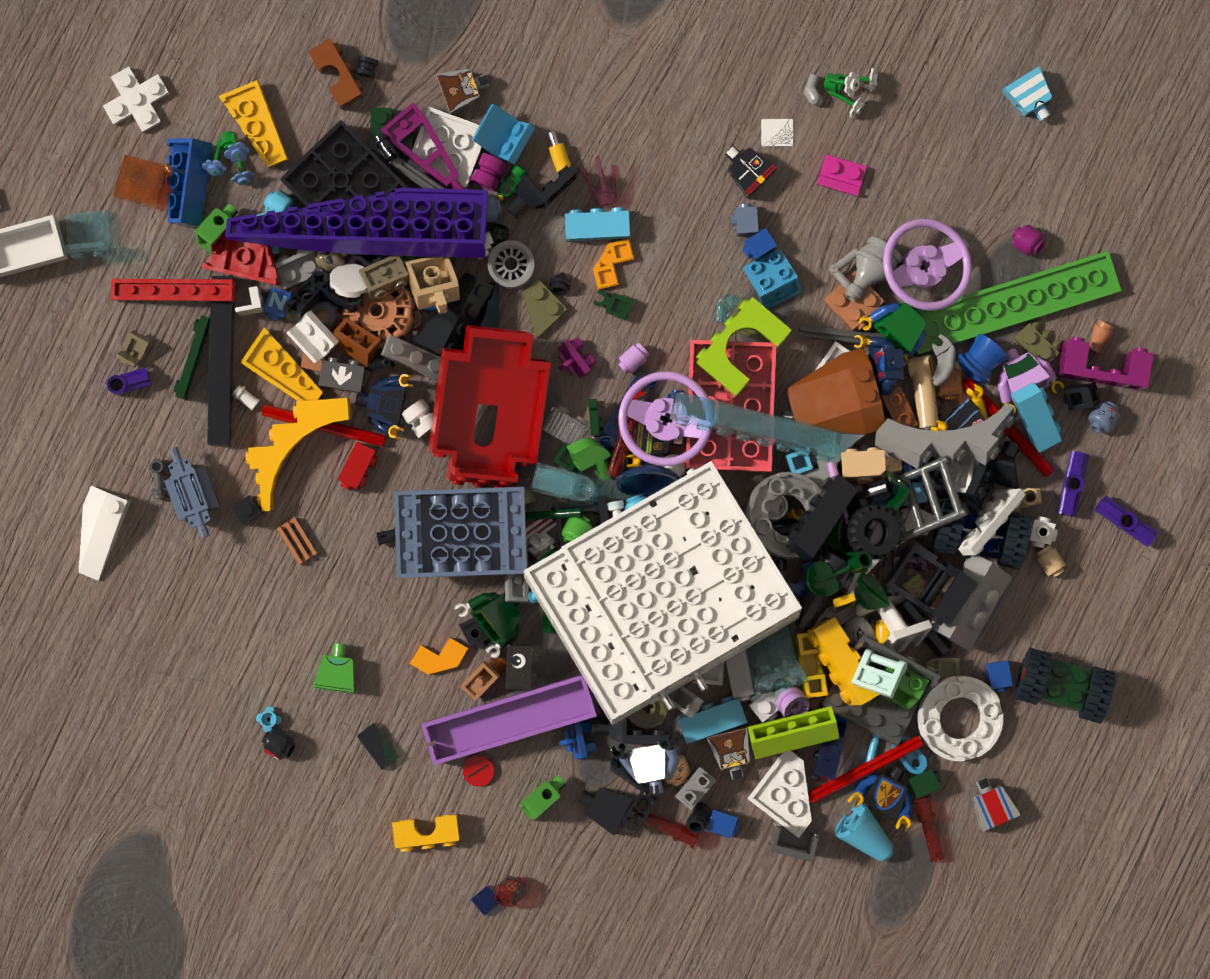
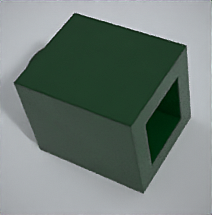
[906,768,942,799]

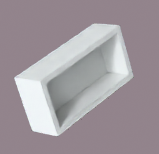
[0,215,68,277]

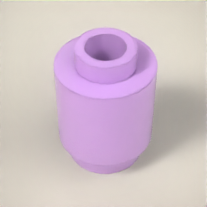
[618,343,650,374]

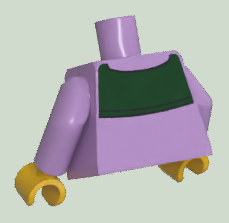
[998,348,1064,414]

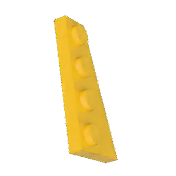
[240,327,323,401]

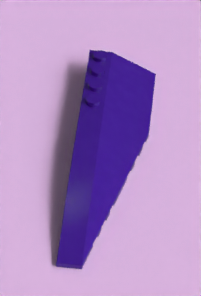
[225,188,488,258]

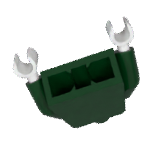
[455,592,522,658]

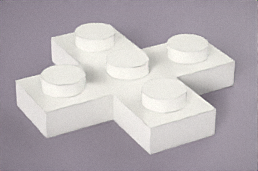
[103,67,170,133]

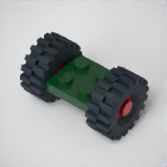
[1014,647,1116,724]

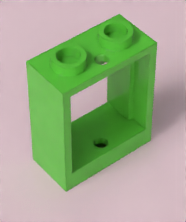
[881,666,929,710]

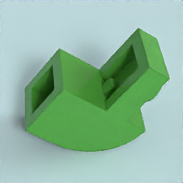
[566,438,611,481]

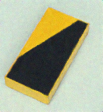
[832,593,856,614]

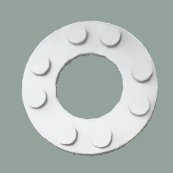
[918,675,1003,762]

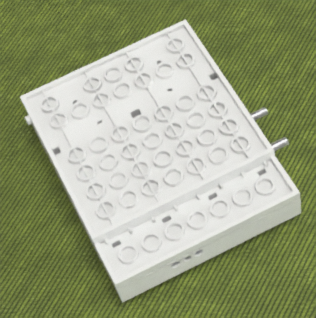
[524,461,802,725]

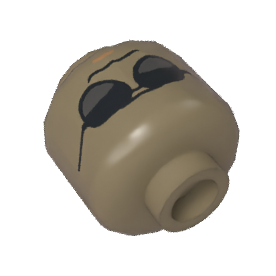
[314,251,348,272]

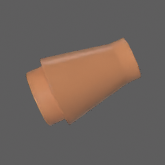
[1089,320,1114,353]

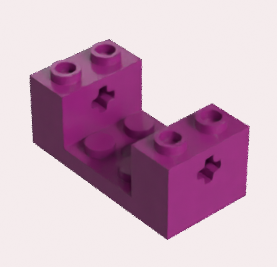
[1057,337,1154,391]

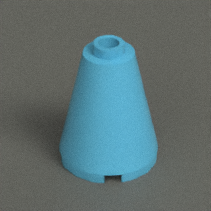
[835,803,894,861]

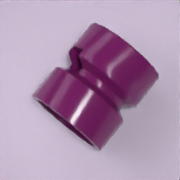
[471,153,508,192]

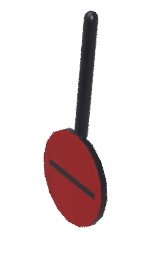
[463,754,494,787]

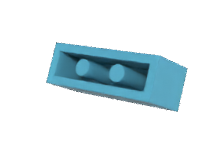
[565,207,630,242]
[1011,382,1062,453]
[678,695,747,744]

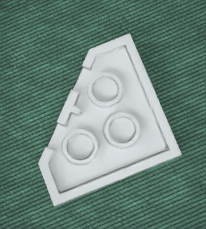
[747,751,812,838]

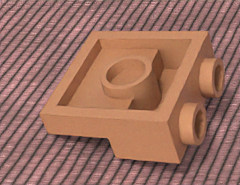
[823,271,884,331]

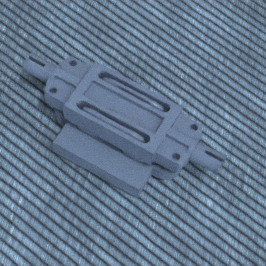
[164,447,220,539]

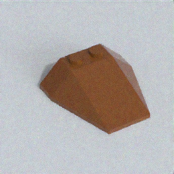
[786,348,885,435]

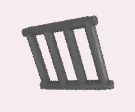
[887,456,967,543]

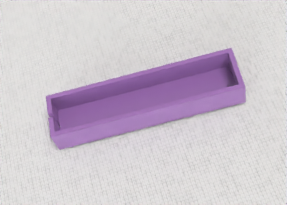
[421,674,600,765]

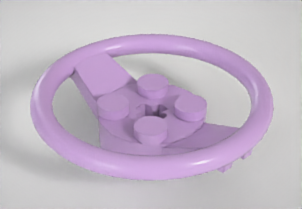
[883,219,972,311]
[618,371,713,466]

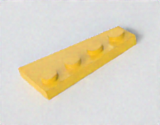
[219,80,289,168]

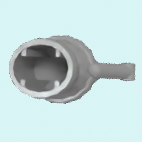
[830,236,903,302]

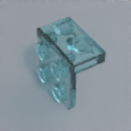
[64,210,112,259]

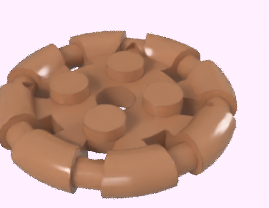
[342,287,415,349]

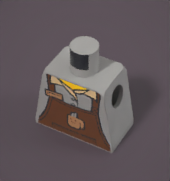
[436,69,489,115]
[707,727,750,780]

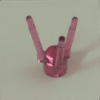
[580,155,618,206]

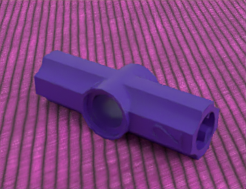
[1057,451,1089,517]
[1094,495,1158,547]

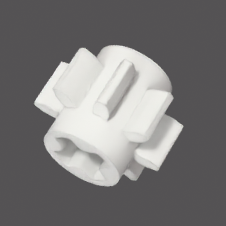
[528,532,555,559]

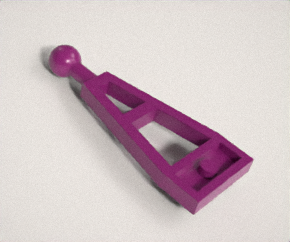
[381,103,471,190]

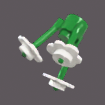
[824,68,879,118]

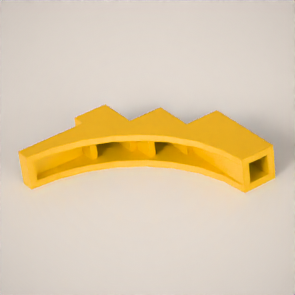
[246,397,352,511]

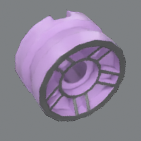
[776,687,811,718]

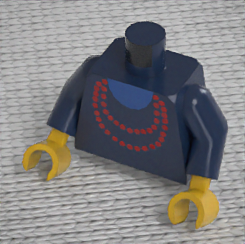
[854,335,905,396]

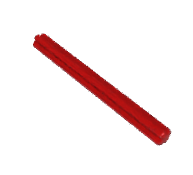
[962,377,1054,477]
[261,405,386,447]
[808,736,924,804]

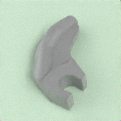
[931,334,956,386]

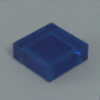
[471,885,501,916]

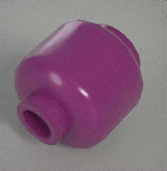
[1012,224,1045,256]

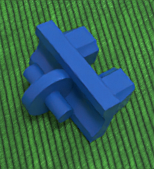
[559,721,596,759]

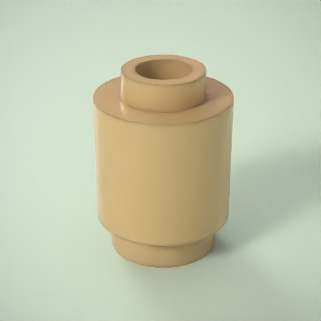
[1036,545,1066,578]

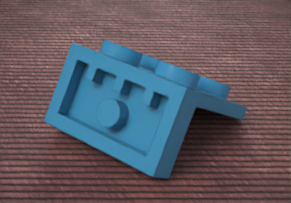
[472,104,535,165]
[743,249,803,309]

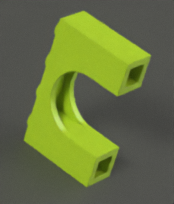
[696,297,792,397]

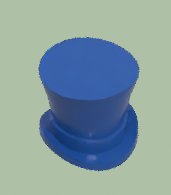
[957,334,1008,383]

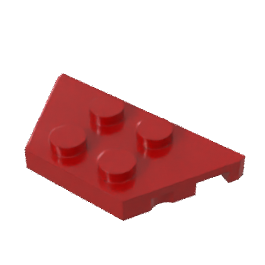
[201,234,280,285]

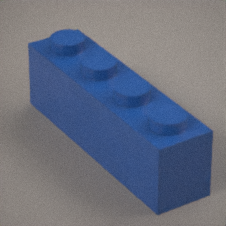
[167,138,213,227]

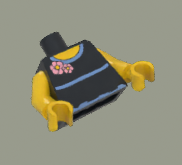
[931,384,988,431]

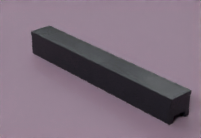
[207,275,235,447]

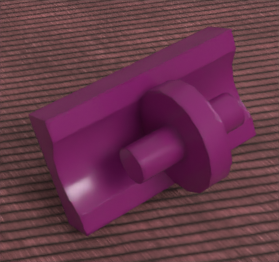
[558,338,596,379]

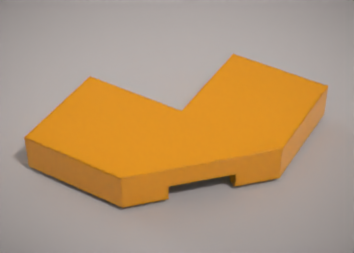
[593,238,634,290]
[410,638,468,674]

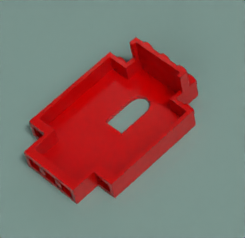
[428,325,551,488]

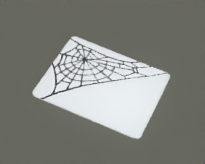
[761,119,793,147]

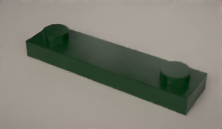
[173,315,210,400]

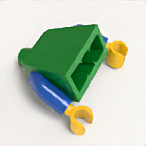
[858,303,926,366]

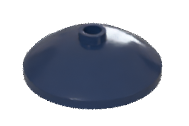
[617,463,680,497]

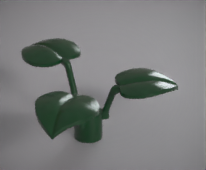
[807,515,890,610]

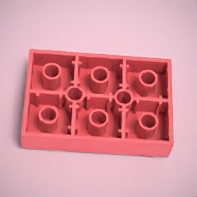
[686,340,777,473]

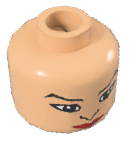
[665,755,691,786]

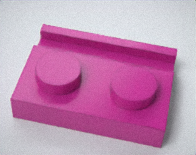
[817,155,867,197]

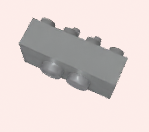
[932,555,1012,651]

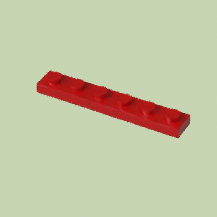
[111,279,235,302]

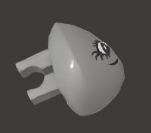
[843,615,876,646]

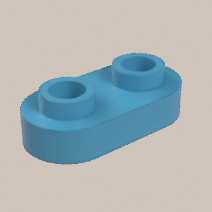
[891,736,927,774]

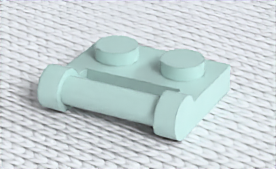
[851,649,907,699]

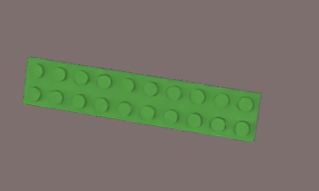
[916,251,1121,355]

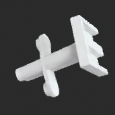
[855,574,932,653]

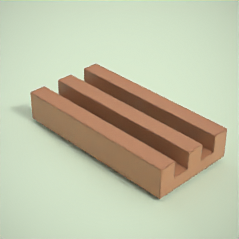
[277,517,318,565]

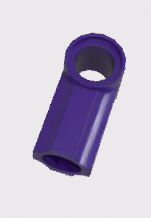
[107,367,151,396]

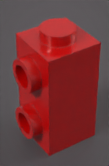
[337,441,378,492]

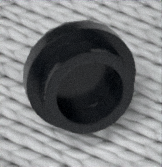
[488,223,510,246]
[549,272,571,295]

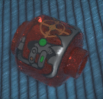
[494,876,526,908]

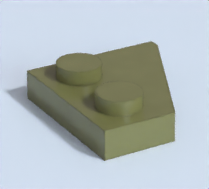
[523,279,567,338]

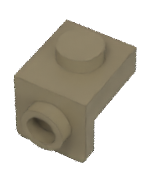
[116,330,152,367]

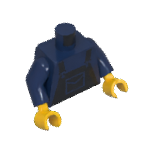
[355,374,413,440]

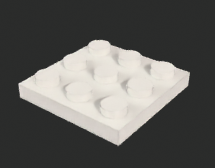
[408,107,482,189]

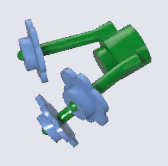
[202,131,255,185]

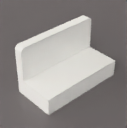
[235,286,265,316]

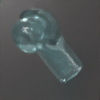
[715,294,738,322]

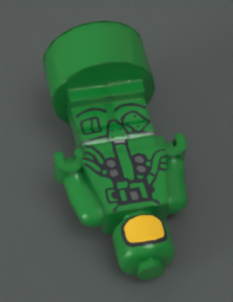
[496,164,529,202]

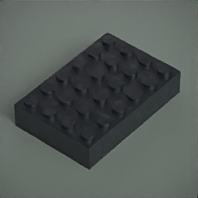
[280,120,408,267]

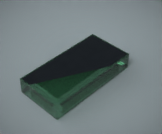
[357,723,399,770]

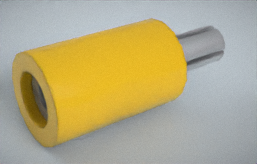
[548,131,571,173]

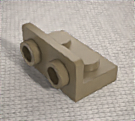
[359,255,409,299]

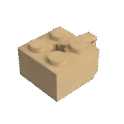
[405,256,460,314]
[841,447,902,486]

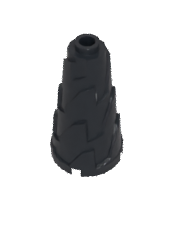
[796,545,854,630]

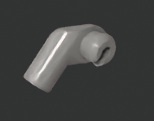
[804,74,823,106]

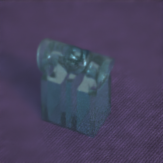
[531,462,599,504]
[749,625,808,696]

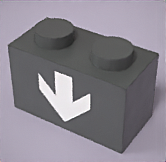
[318,357,366,393]

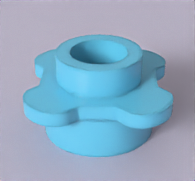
[256,706,282,732]

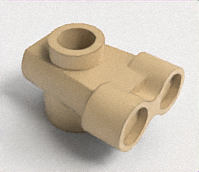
[1007,487,1042,513]

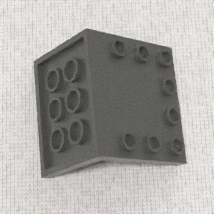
[821,635,940,747]

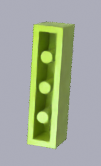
[748,706,839,759]

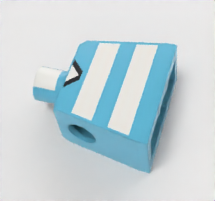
[1002,66,1052,121]

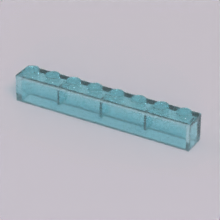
[670,392,842,462]

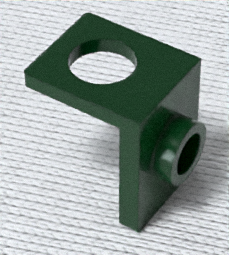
[885,470,912,513]

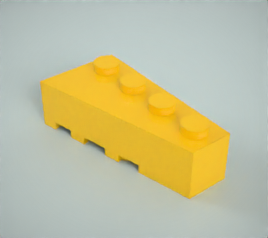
[807,617,880,705]

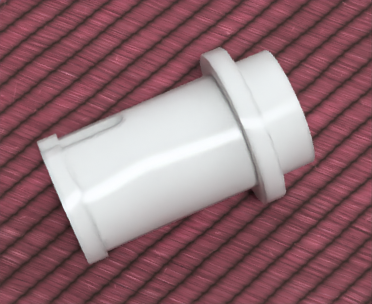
[232,385,260,411]

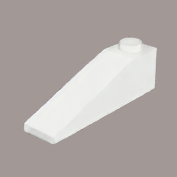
[79,486,131,581]

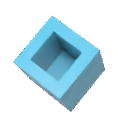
[785,449,813,474]

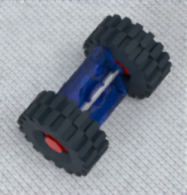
[932,498,1031,570]

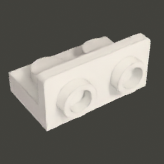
[287,310,339,364]

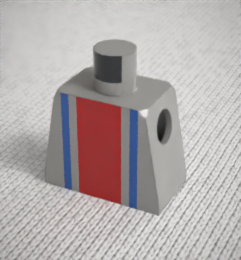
[972,777,1020,832]

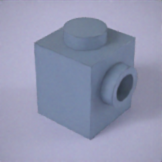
[731,203,759,236]

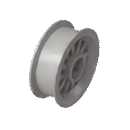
[487,240,535,289]

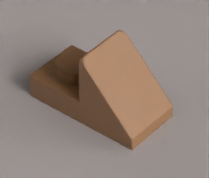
[460,661,500,701]

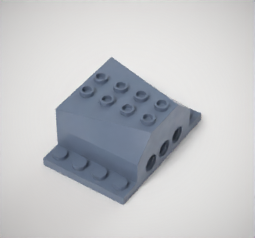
[394,487,527,578]

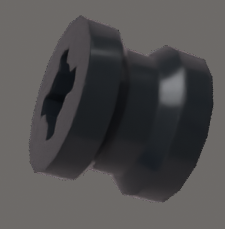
[354,56,379,78]

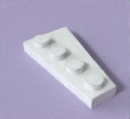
[958,489,1025,555]

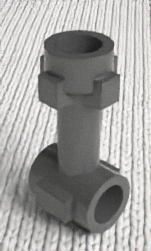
[149,459,168,499]

